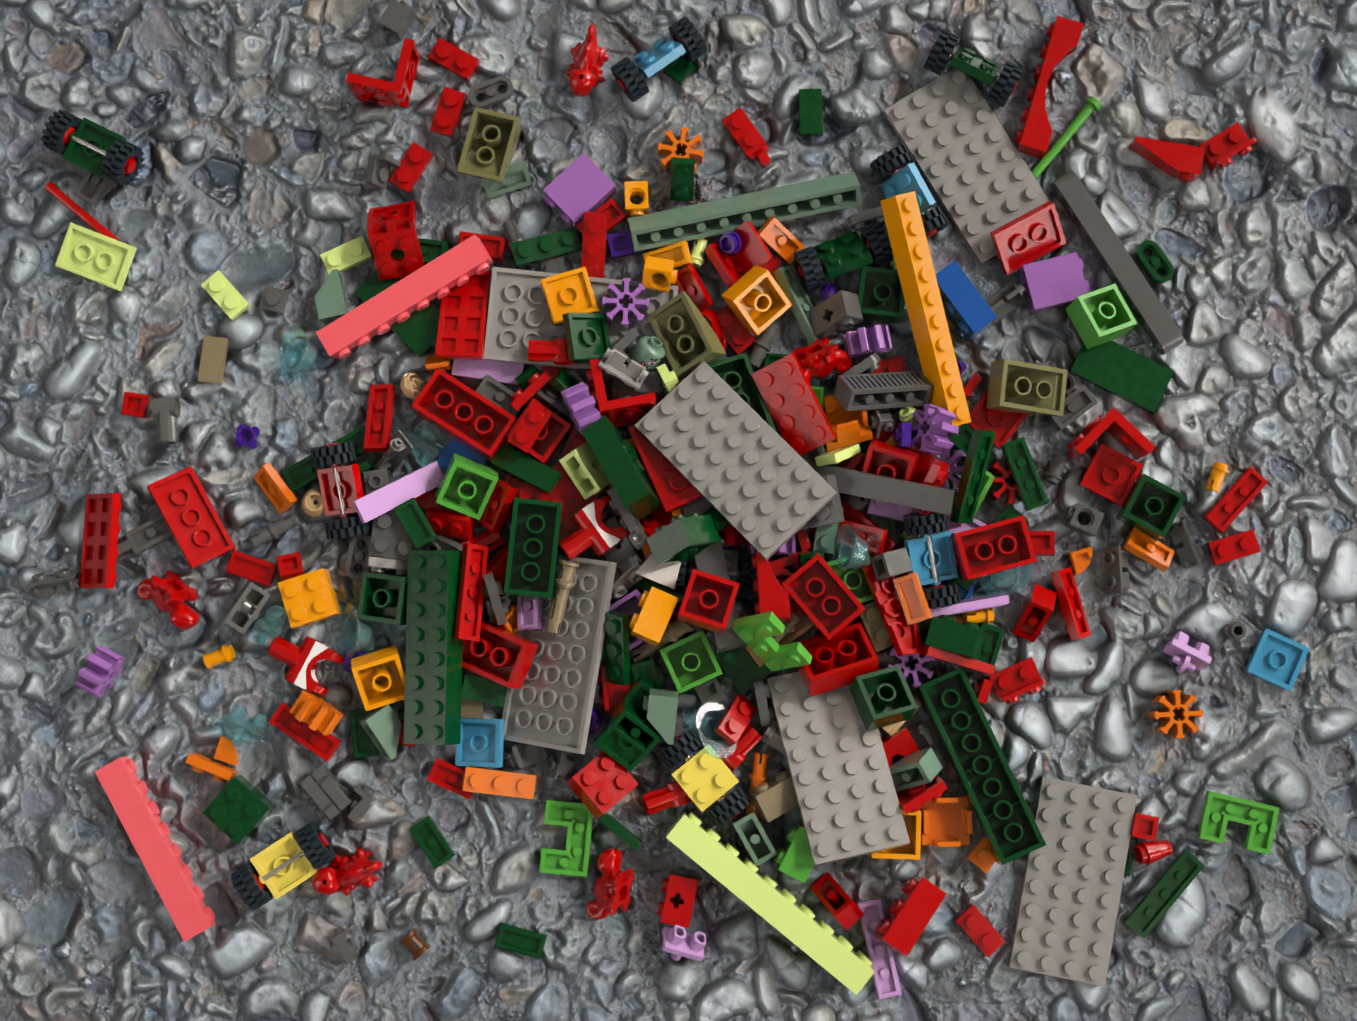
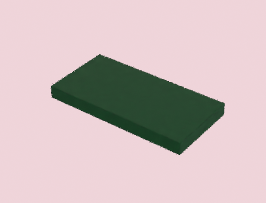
[355,271,440,358]
[1069,341,1174,414]

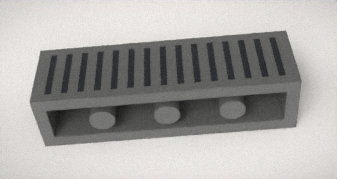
[833,371,933,411]

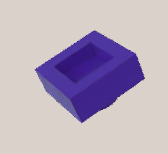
[607,230,635,259]
[893,422,911,447]

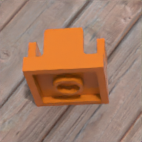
[823,394,873,452]
[920,796,973,847]

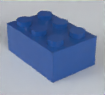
[935,261,997,342]

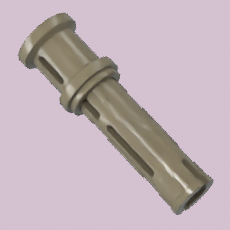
[545,559,580,633]
[630,619,696,662]

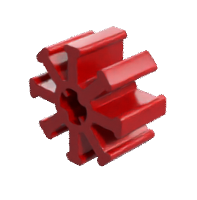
[989,459,1021,506]

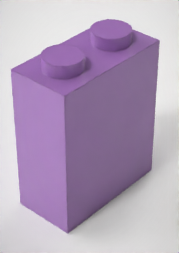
[543,153,616,228]
[1019,252,1090,315]

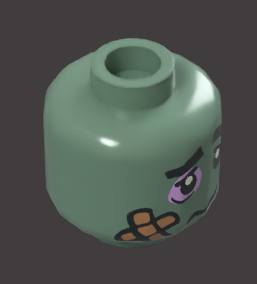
[631,336,665,371]

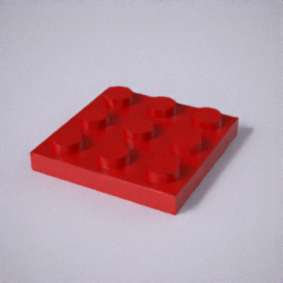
[514,463,607,546]

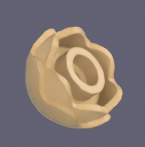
[400,372,426,400]
[301,488,325,517]

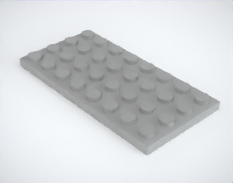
[883,68,1060,266]
[483,267,678,372]
[635,361,837,561]
[502,555,617,754]
[766,672,910,866]
[1008,776,1137,987]

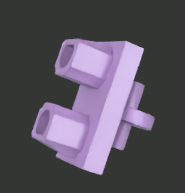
[1162,631,1212,674]
[662,925,706,962]

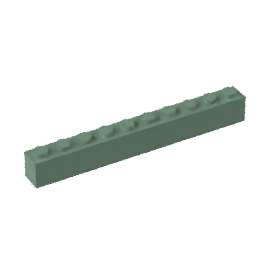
[628,171,862,252]

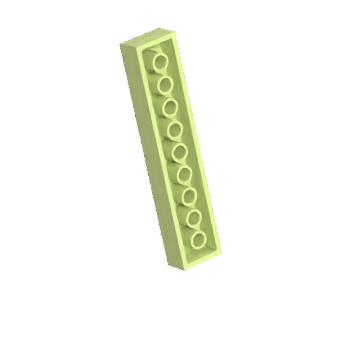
[666,812,875,995]

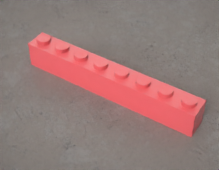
[316,234,493,359]
[95,756,216,942]

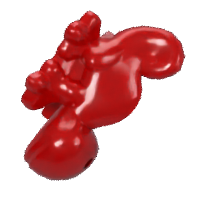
[565,24,609,97]
[794,337,852,383]
[137,570,200,630]
[311,848,382,896]
[586,848,635,920]

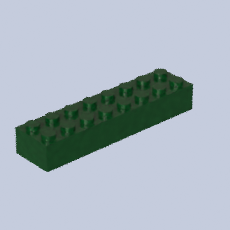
[404,550,462,745]
[916,667,1046,865]

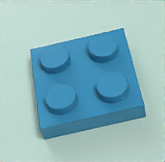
[1245,628,1310,691]
[455,718,504,768]

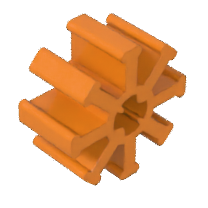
[658,127,704,174]
[289,689,344,736]
[1149,690,1203,738]

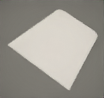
[635,554,681,589]

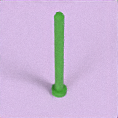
[1031,96,1101,179]

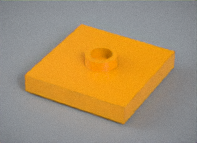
[540,266,599,325]

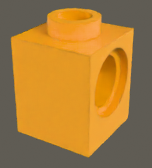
[624,181,649,217]
[642,256,678,292]

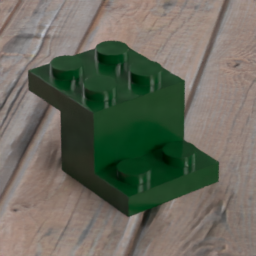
[594,677,662,772]

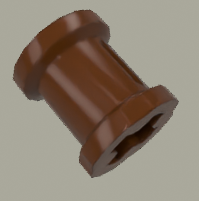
[399,928,431,961]

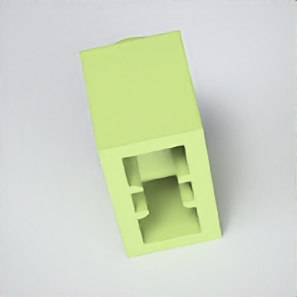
[559,442,611,500]

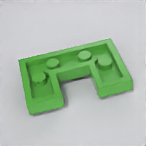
[731,611,812,672]
[1197,791,1280,855]
[539,799,593,877]

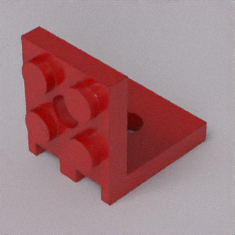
[346,38,420,108]
[367,201,425,281]
[586,358,656,427]
[1065,408,1155,460]
[882,727,948,814]

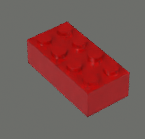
[411,368,517,461]

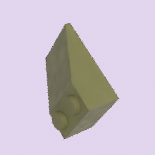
[457,107,522,183]
[647,291,726,378]
[986,359,1068,417]
[858,601,932,652]

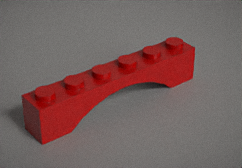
[1014,16,1084,159]
[752,550,791,622]

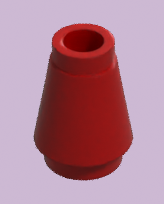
[1134,840,1173,865]

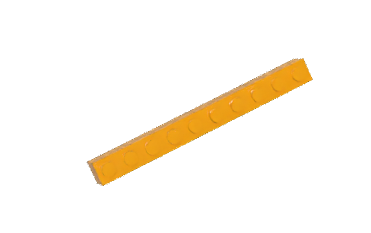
[880,191,972,426]

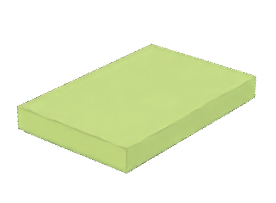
[55,222,137,291]

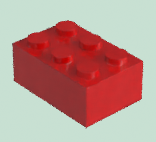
[951,515,1037,582]
[781,553,866,642]
[462,619,539,689]
[797,623,879,697]
[874,877,947,956]

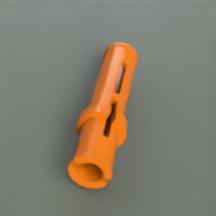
[746,752,769,820]

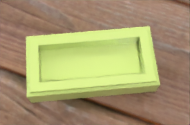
[815,444,861,466]

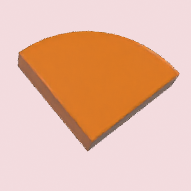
[1068,546,1093,576]
[213,736,239,766]

